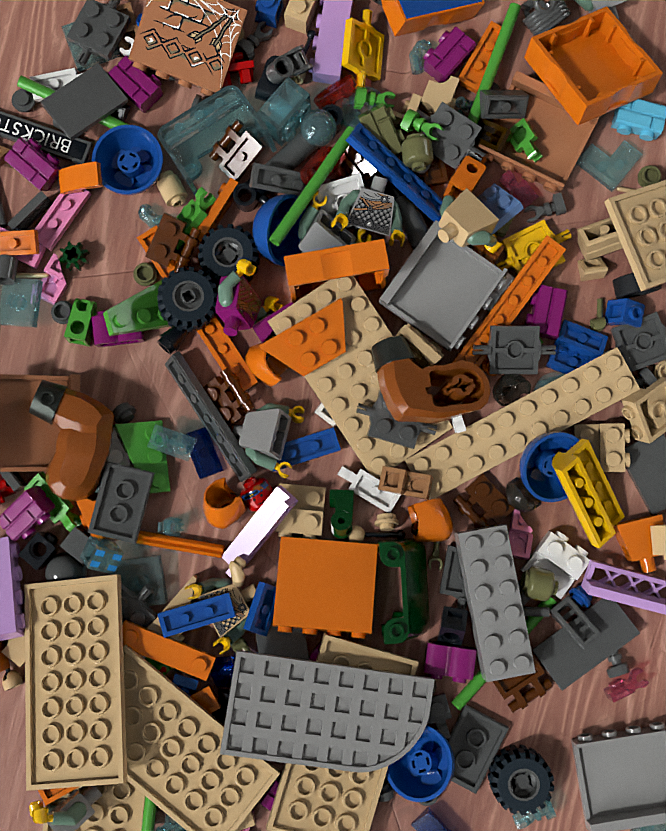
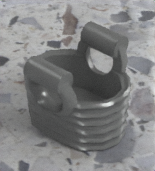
[521,0,571,36]

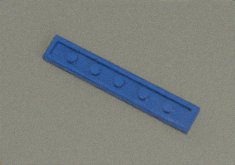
[345,122,442,222]

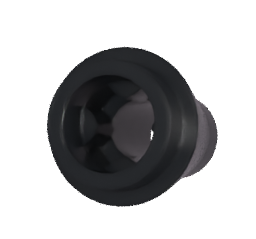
[157,326,189,355]

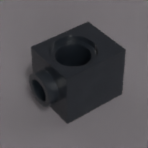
[18,531,61,570]
[437,606,468,647]

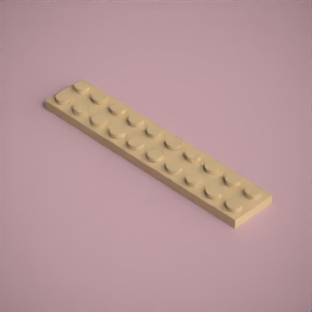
[405,347,640,500]

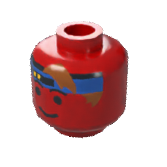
[240,476,274,512]

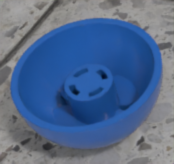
[92,125,163,195]
[252,194,306,266]
[519,431,579,502]
[386,725,455,802]

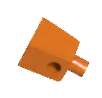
[442,153,487,200]
[613,514,663,573]

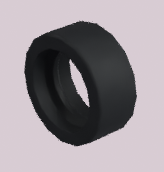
[612,273,662,299]

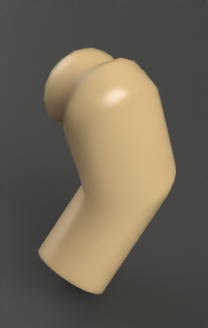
[229,556,246,587]

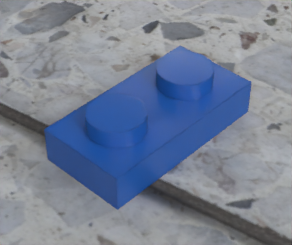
[243,581,276,637]

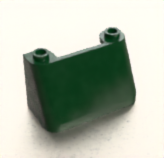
[377,538,430,644]

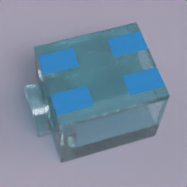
[80,536,124,575]

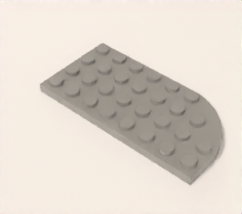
[220,650,435,773]

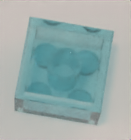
[257,77,312,146]

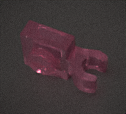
[499,170,539,214]
[603,668,649,702]

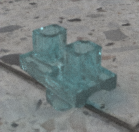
[147,424,197,461]

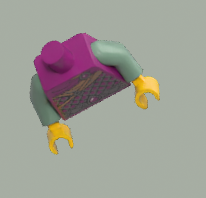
[215,259,283,336]

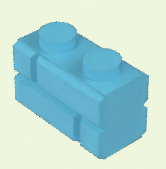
[611,99,666,141]

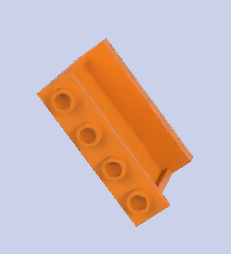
[273,536,378,639]

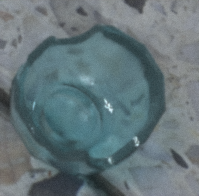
[301,109,336,147]

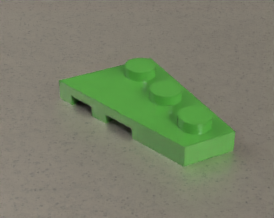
[103,279,171,336]
[113,420,170,494]

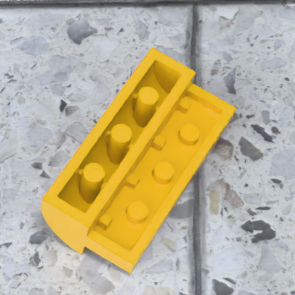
[552,439,625,548]

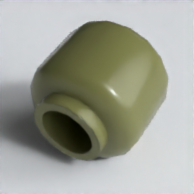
[401,133,434,172]
[520,567,559,601]

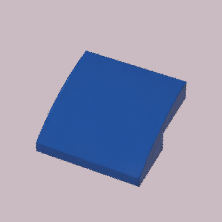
[546,319,608,374]

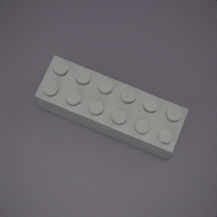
[454,524,536,682]

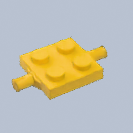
[341,9,385,88]
[495,220,572,273]

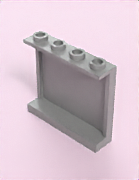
[379,220,508,352]
[571,722,666,831]

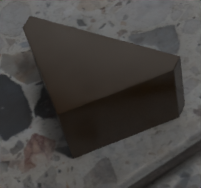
[476,118,514,155]

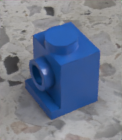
[255,0,284,29]

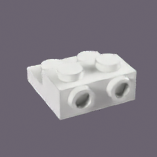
[317,173,365,229]
[520,531,590,599]

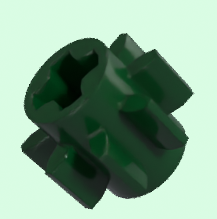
[59,241,90,271]

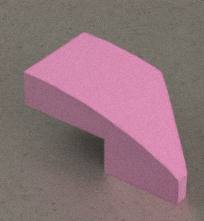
[34,253,67,305]
[508,509,533,560]

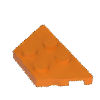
[259,298,346,376]

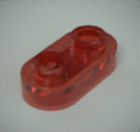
[313,74,357,109]
[300,146,340,185]

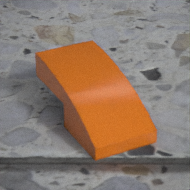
[58,161,102,195]

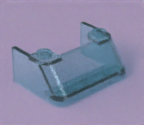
[157,85,277,198]

